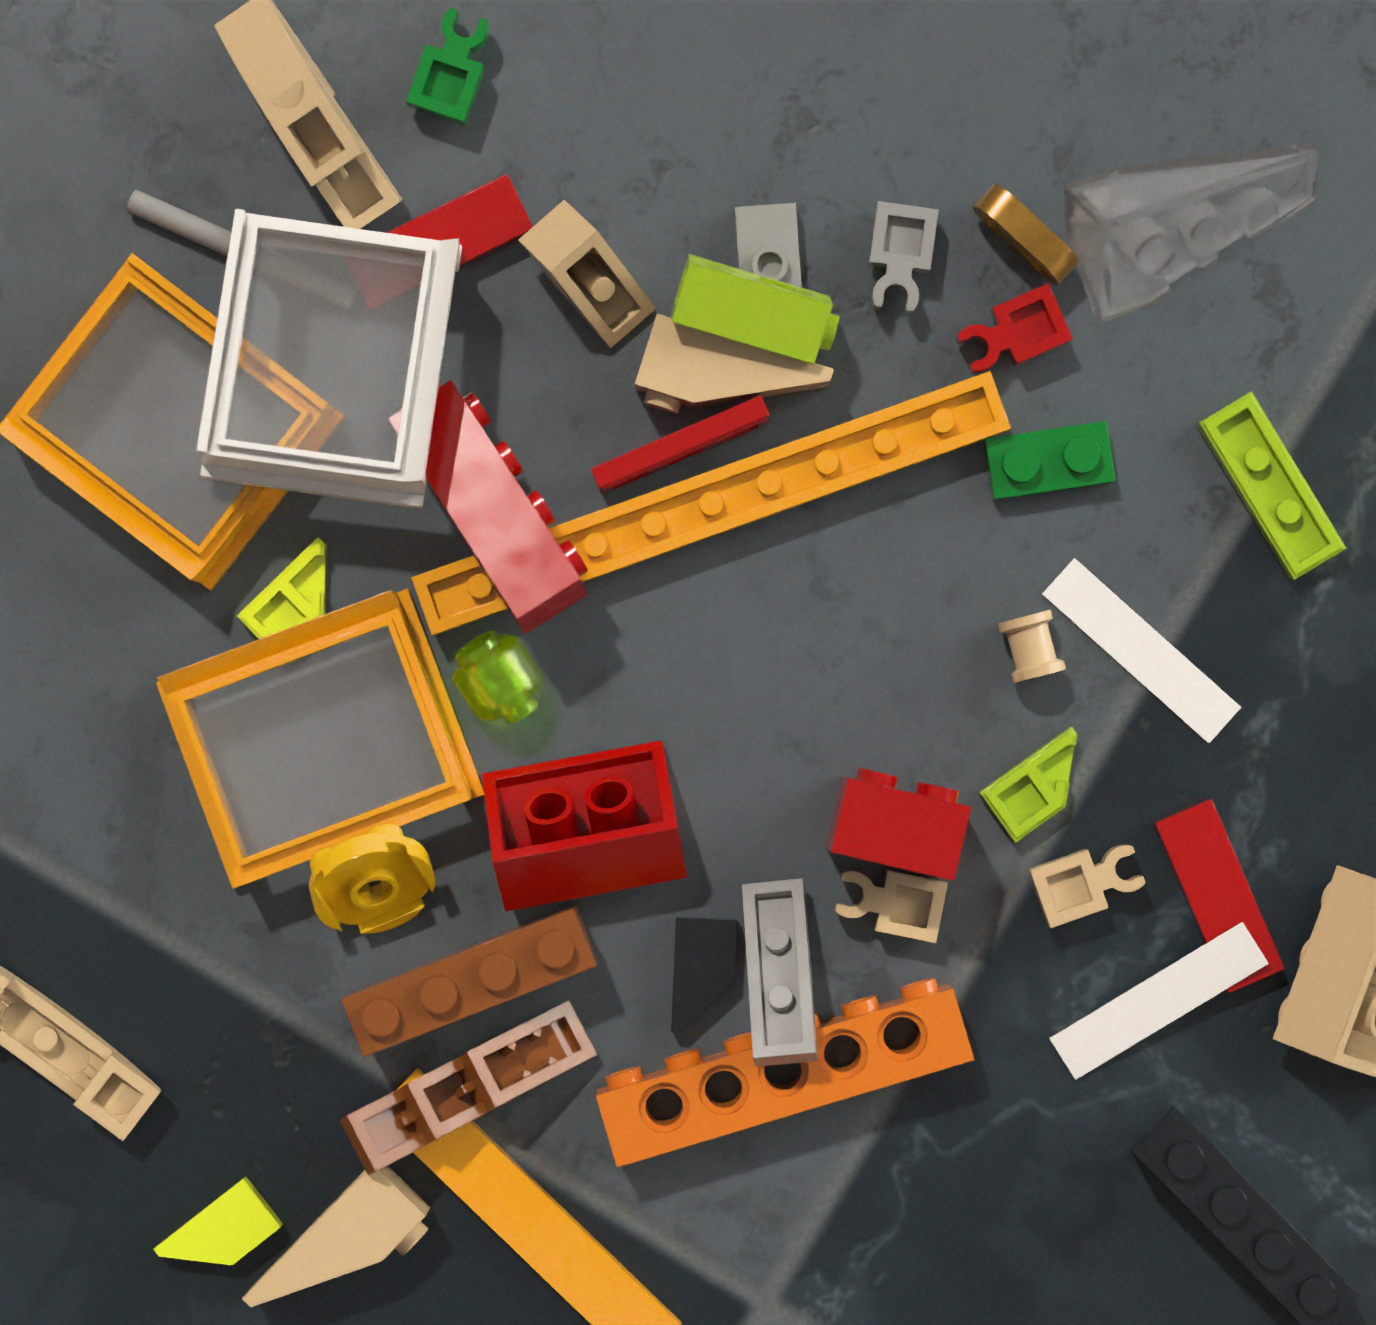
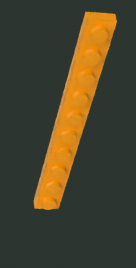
[411,371,1011,636]

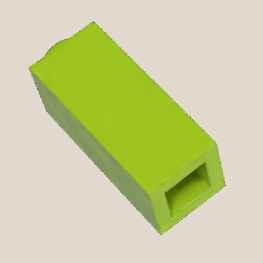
[671,254,839,364]

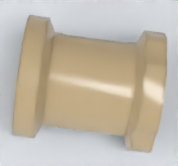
[997,610,1066,683]

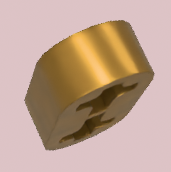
[973,184,1079,285]

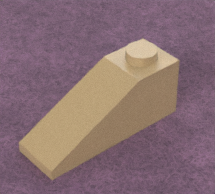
[635,313,834,414]
[242,1166,430,1307]

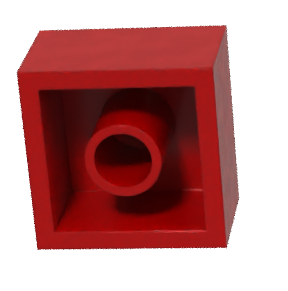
[826,767,971,881]

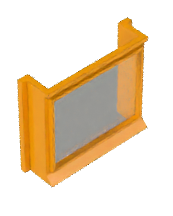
[0,253,346,591]
[156,588,484,889]

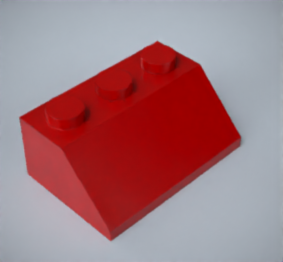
[482,740,687,912]

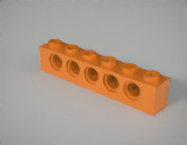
[596,977,974,1167]

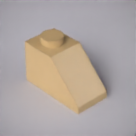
[518,200,656,349]

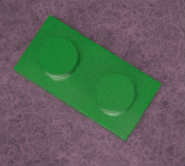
[983,421,1116,501]

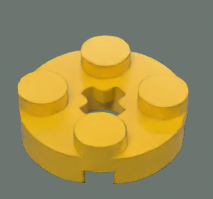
[309,824,436,934]

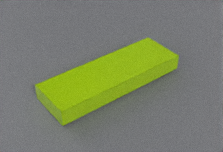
[1196,391,1346,581]

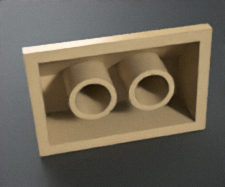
[1273,865,1376,1077]

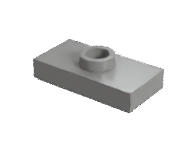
[734,203,802,287]

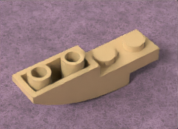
[214,0,403,229]

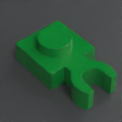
[406,7,489,126]

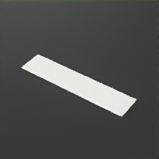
[1042,558,1241,743]
[1049,922,1269,1080]

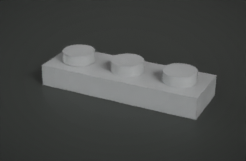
[742,878,818,1067]

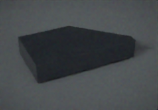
[671,917,737,1032]

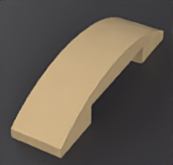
[0,966,161,1141]

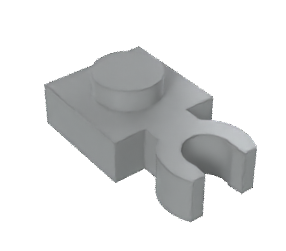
[868,201,939,314]

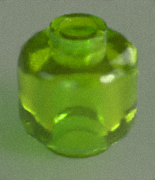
[452,630,544,725]

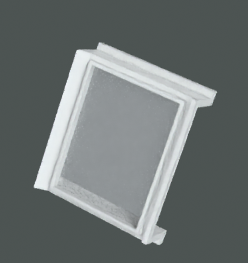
[196,209,462,509]

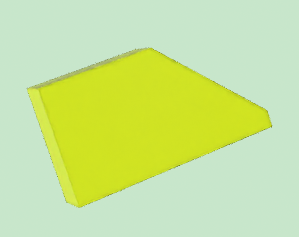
[237,537,327,639]
[153,1176,283,1265]

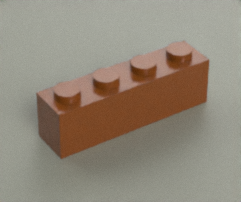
[341,904,598,1057]

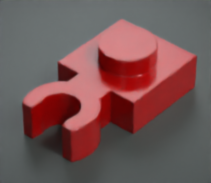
[955,283,1073,374]

